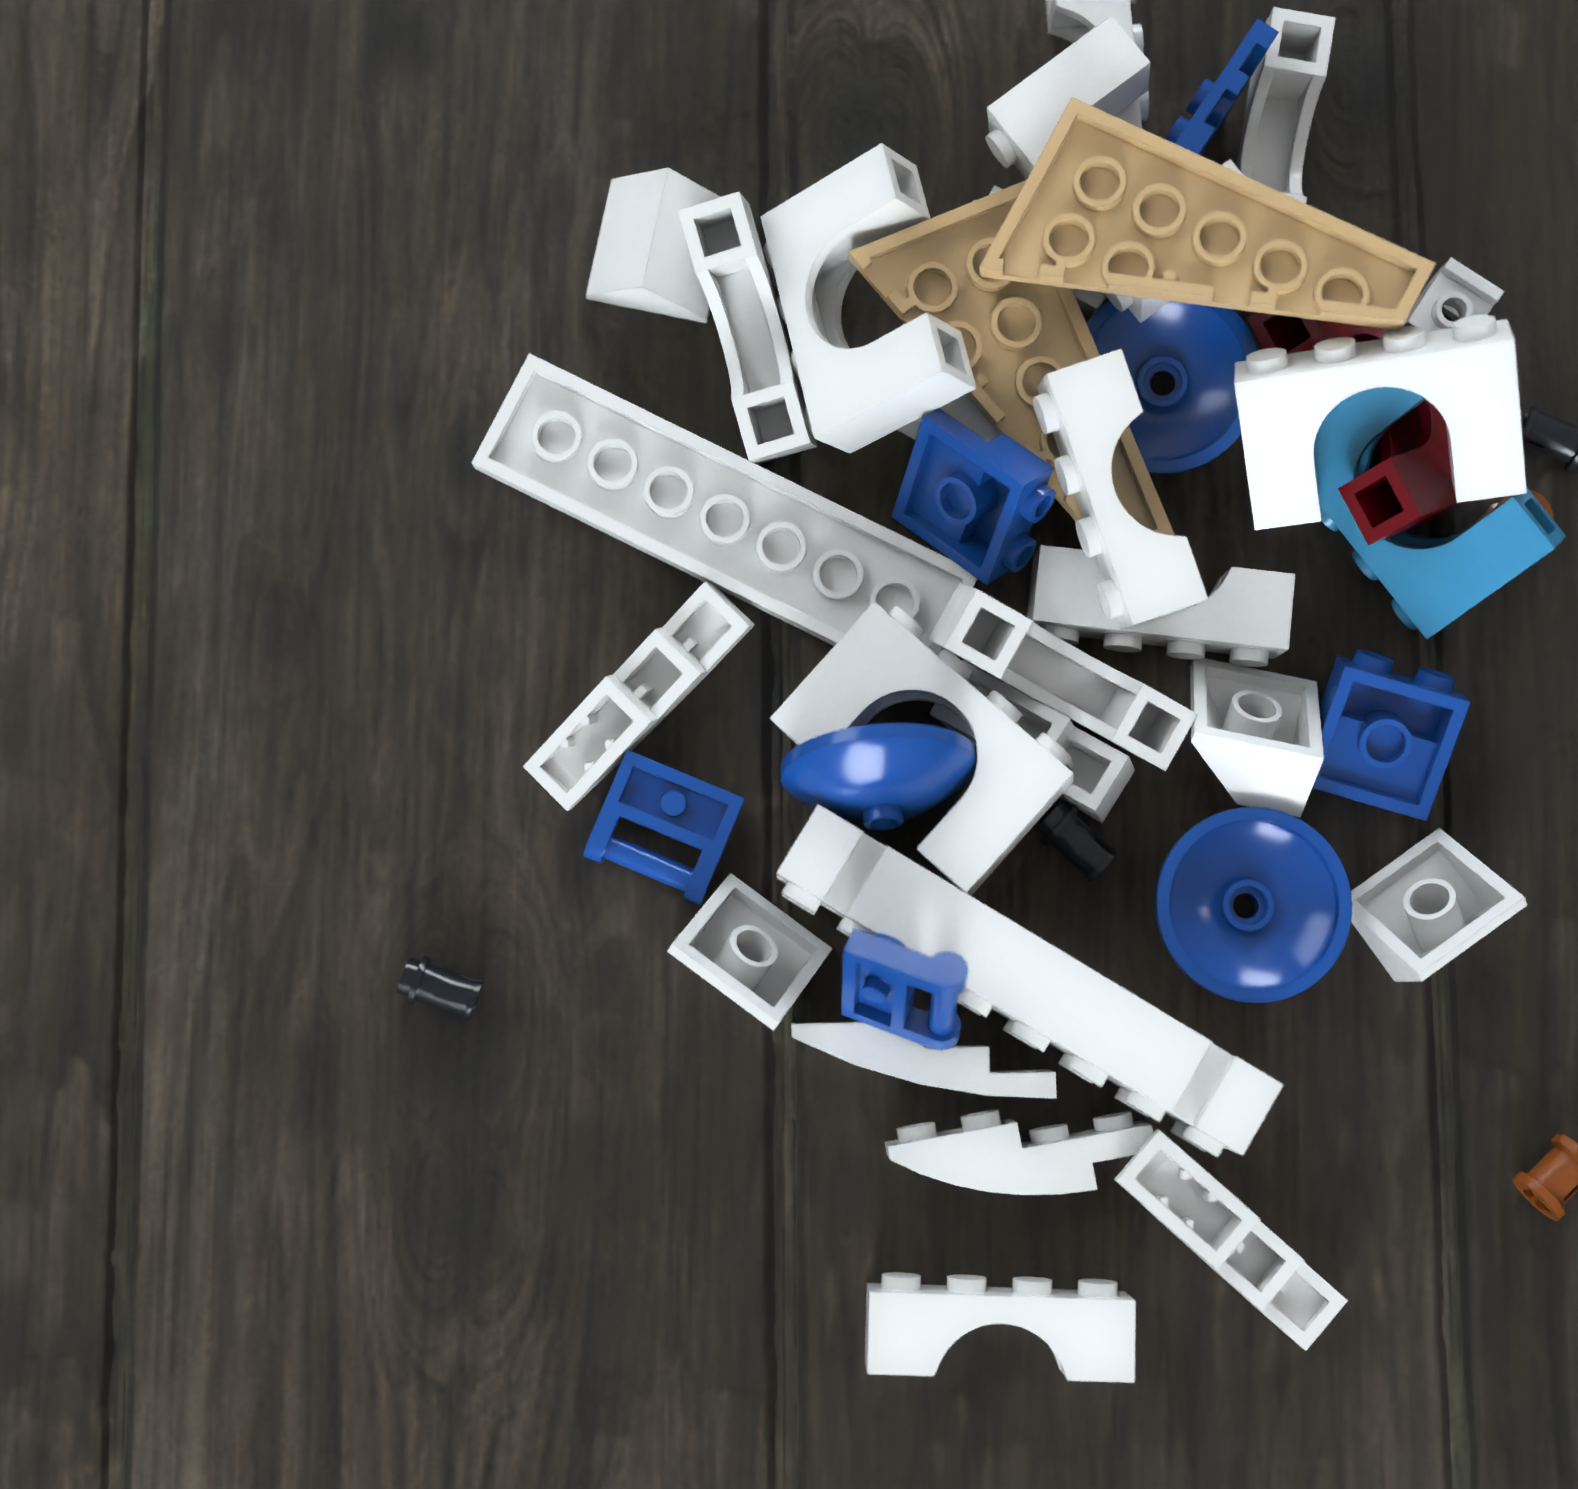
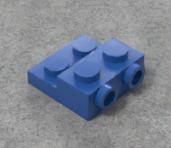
[891,408,1056,585]
[1312,649,1471,821]

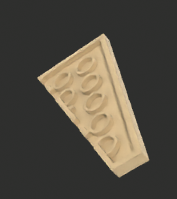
[979,97,1436,331]
[847,180,1175,536]

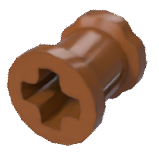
[1512,1133,1578,1221]

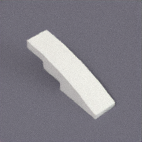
[523,581,755,811]
[791,1022,1057,1099]
[1114,1129,1348,1351]

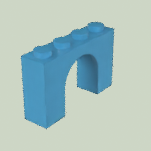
[1313,387,1566,639]

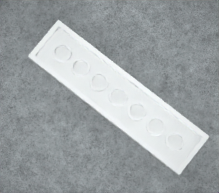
[471,353,977,655]

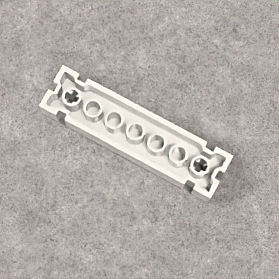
[776,804,1283,1158]

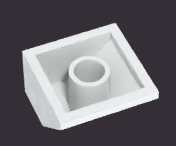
[1190,658,1324,817]

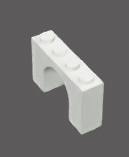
[985,15,1243,323]
[760,143,977,454]
[1234,315,1526,530]
[770,601,1074,896]

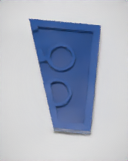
[1165,18,1279,155]

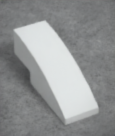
[929,660,1135,823]

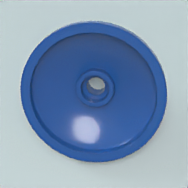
[1087,301,1258,474]
[780,723,977,830]
[1154,807,1352,1003]

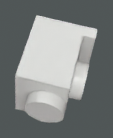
[1403,257,1504,332]

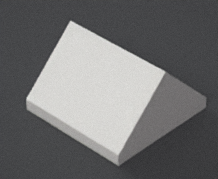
[586,167,720,323]
[1351,828,1527,982]
[667,873,833,1031]

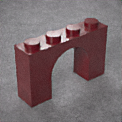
[1247,312,1468,546]

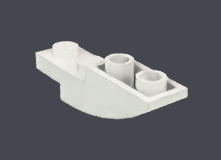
[885,1109,1154,1195]

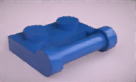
[583,749,745,906]
[841,929,968,1050]

